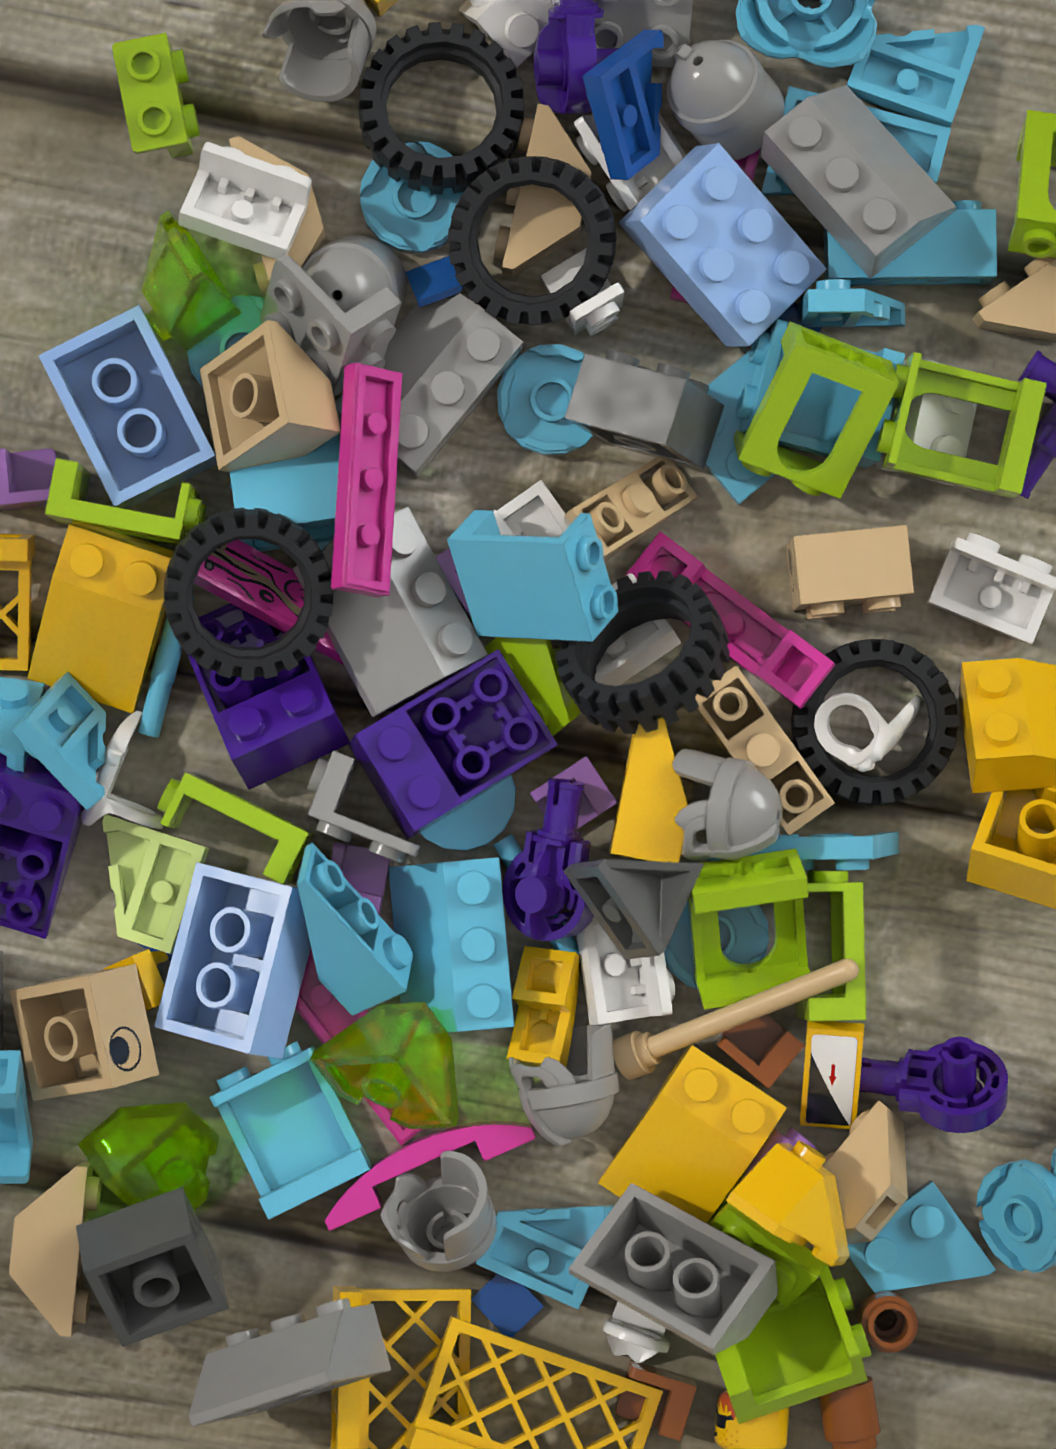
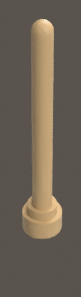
[613,958,859,1080]

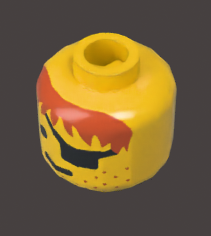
[714,1390,790,1449]

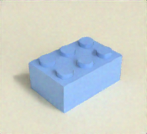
[618,143,827,346]
[38,305,217,509]
[154,862,311,1059]

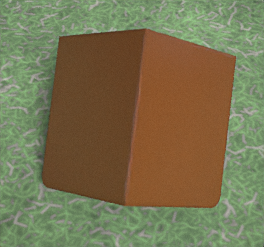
[714,1014,805,1089]
[615,1360,697,1441]

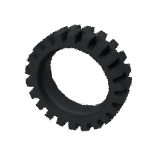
[358,22,524,195]
[448,156,617,325]
[164,507,334,680]
[556,571,730,734]
[791,639,959,805]

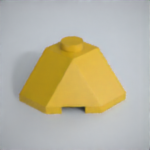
[726,1140,850,1266]

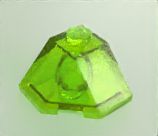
[141,210,242,351]
[310,1002,459,1129]
[78,1102,219,1211]

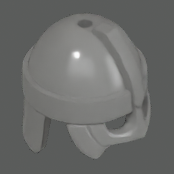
[262,0,376,102]
[667,40,785,160]
[302,235,408,313]
[673,749,782,860]
[509,1023,619,1145]
[381,1150,497,1272]

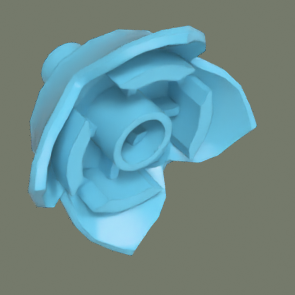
[735,0,877,68]

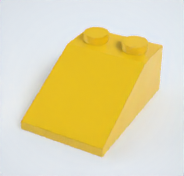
[27,522,174,713]
[958,658,1056,793]
[609,718,688,862]
[966,787,1056,909]
[598,1044,787,1224]

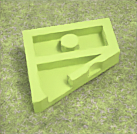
[102,815,209,954]

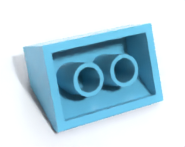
[388,857,514,1034]

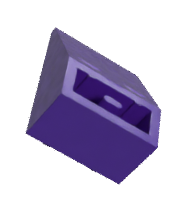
[187,603,350,790]
[348,649,558,840]
[0,753,84,939]

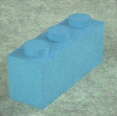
[824,200,997,286]

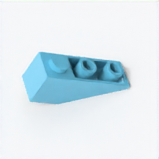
[297,843,413,1016]

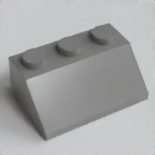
[761,85,956,279]
[335,293,523,478]
[293,507,488,717]
[568,1183,778,1355]
[189,1298,391,1427]

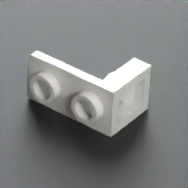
[540,248,624,336]

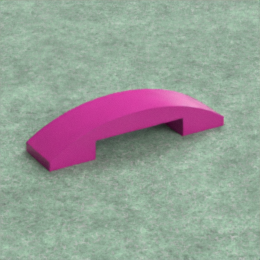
[625,531,835,709]
[325,1121,536,1231]

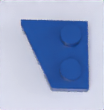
[582,30,664,180]

